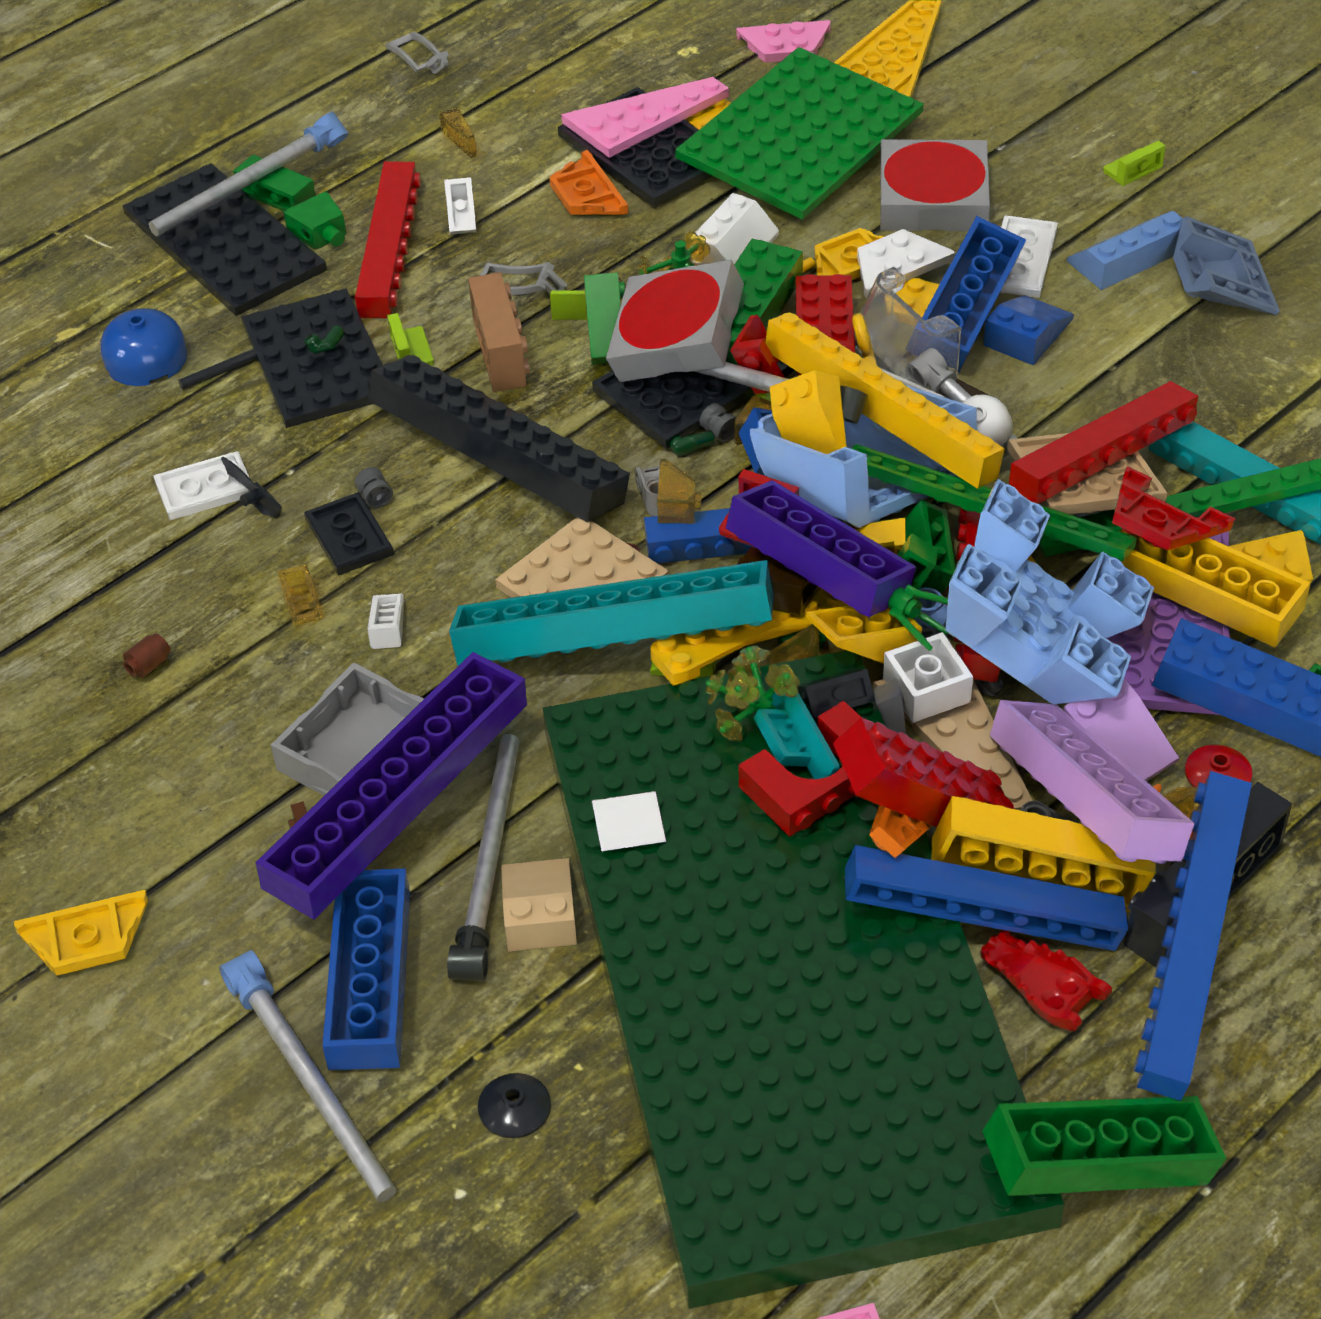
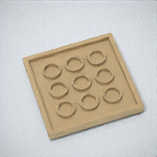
[1007,433,1167,514]
[495,517,669,598]

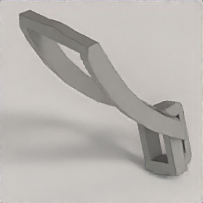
[385,32,449,74]
[479,262,567,295]

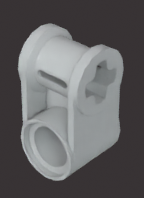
[634,462,673,516]

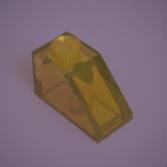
[657,459,701,524]

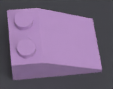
[1064,678,1179,782]

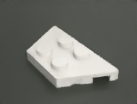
[857,229,955,298]

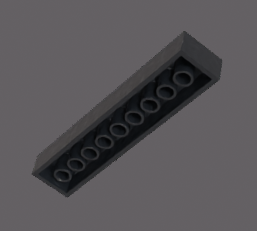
[368,355,630,522]

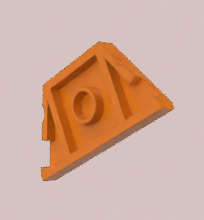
[549,150,629,215]

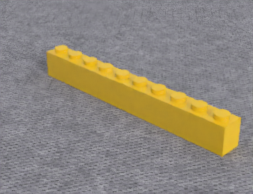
[765,312,1005,489]

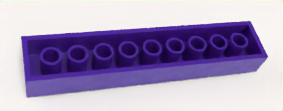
[255,652,527,920]

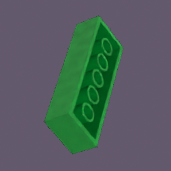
[725,238,803,365]
[982,1096,1227,1196]

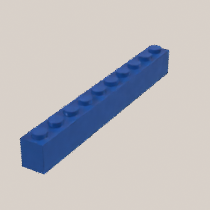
[1134,771,1252,1101]

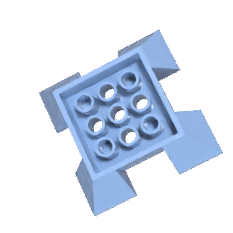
[945,479,1154,704]

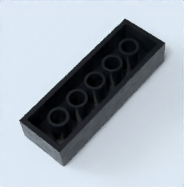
[1124,782,1292,967]

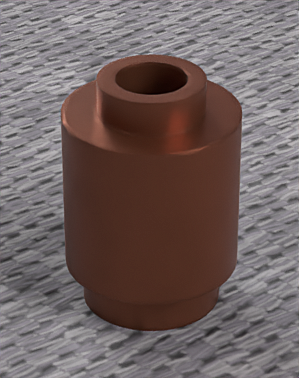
[123,633,171,678]

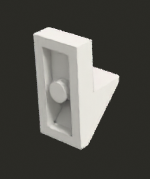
[444,177,477,235]

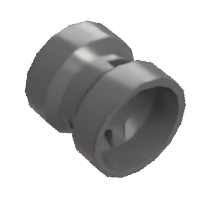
[700,403,740,443]
[355,467,393,508]

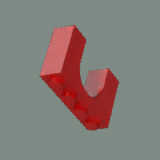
[738,701,861,837]

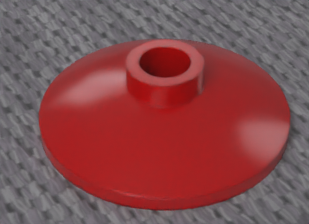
[1185,745,1252,789]

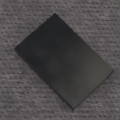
[304,492,394,576]

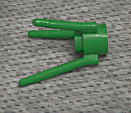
[888,585,949,651]

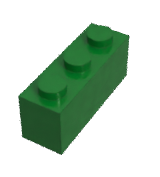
[233,154,316,211]
[584,273,625,365]
[905,500,956,594]

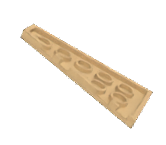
[873,679,1032,810]

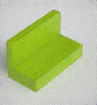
[1103,140,1166,186]
[550,290,587,320]
[387,313,434,365]

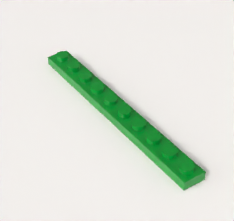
[851,444,1137,561]
[1039,458,1321,557]

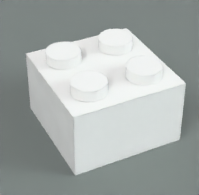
[883,632,973,723]

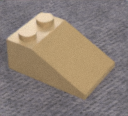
[502,858,577,952]

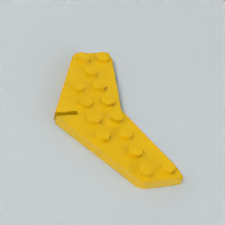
[650,588,848,686]

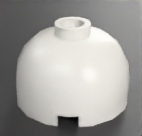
[962,394,1013,447]

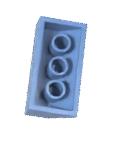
[1067,210,1183,290]

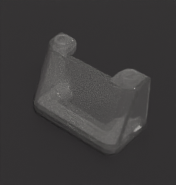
[854,267,961,390]

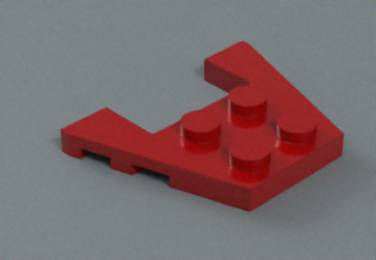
[1112,466,1235,550]

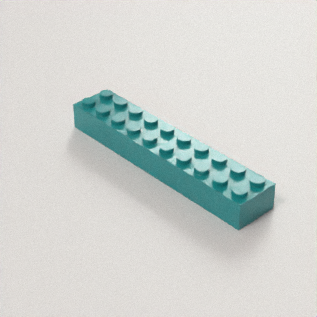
[449,560,774,666]

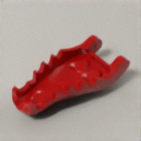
[980,930,1112,1031]

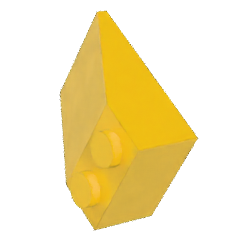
[770,370,847,454]
[806,605,922,664]

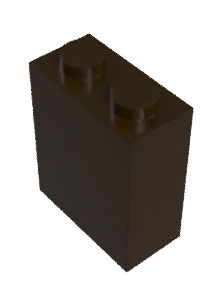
[737,547,820,615]

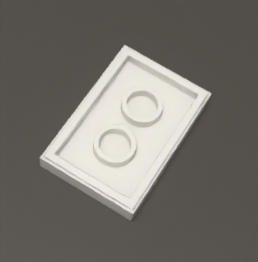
[153,451,250,520]

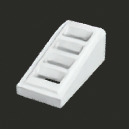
[367,593,404,649]

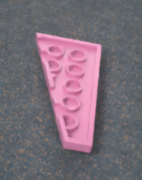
[561,77,729,158]

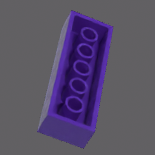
[726,480,916,617]

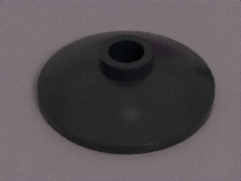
[478,1073,551,1138]

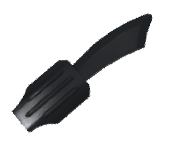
[221,457,282,518]

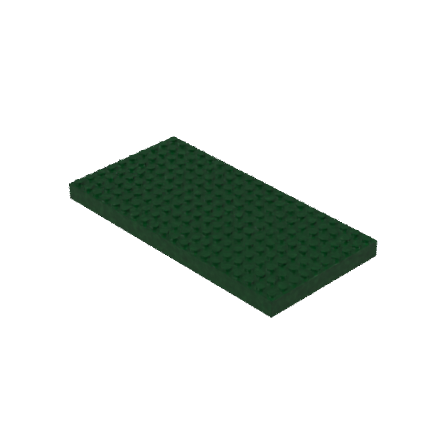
[542,650,1064,1309]

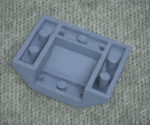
[1173,216,1280,315]

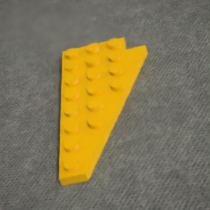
[834,0,942,98]

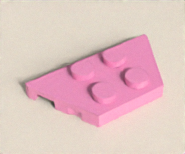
[736,20,831,63]

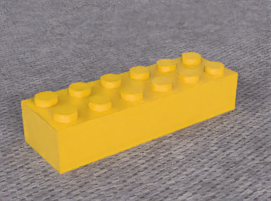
[1119,529,1310,648]
[931,796,1156,912]

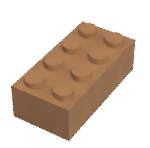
[468,272,530,392]

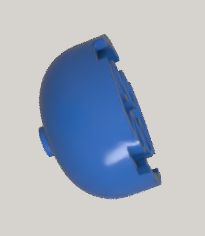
[100,308,187,386]

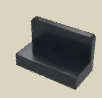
[796,668,875,719]

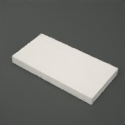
[1000,215,1058,298]

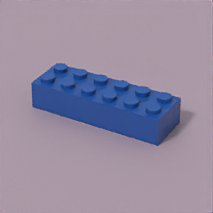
[908,216,1027,373]
[1151,618,1321,757]
[322,868,410,1070]

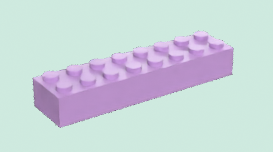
[990,700,1194,864]

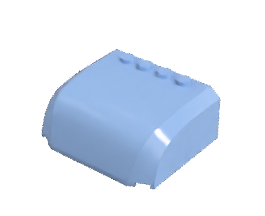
[750,384,977,528]

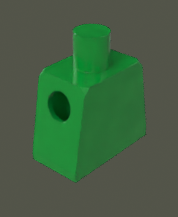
[283,191,346,249]

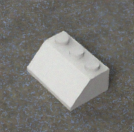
[691,193,779,265]

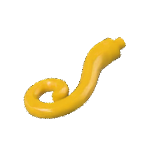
[852,313,878,367]

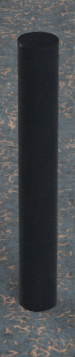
[178,349,257,390]

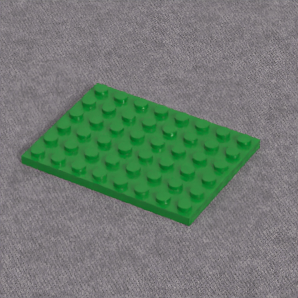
[675,47,924,220]

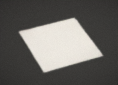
[592,791,666,851]

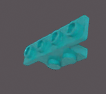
[754,674,840,779]

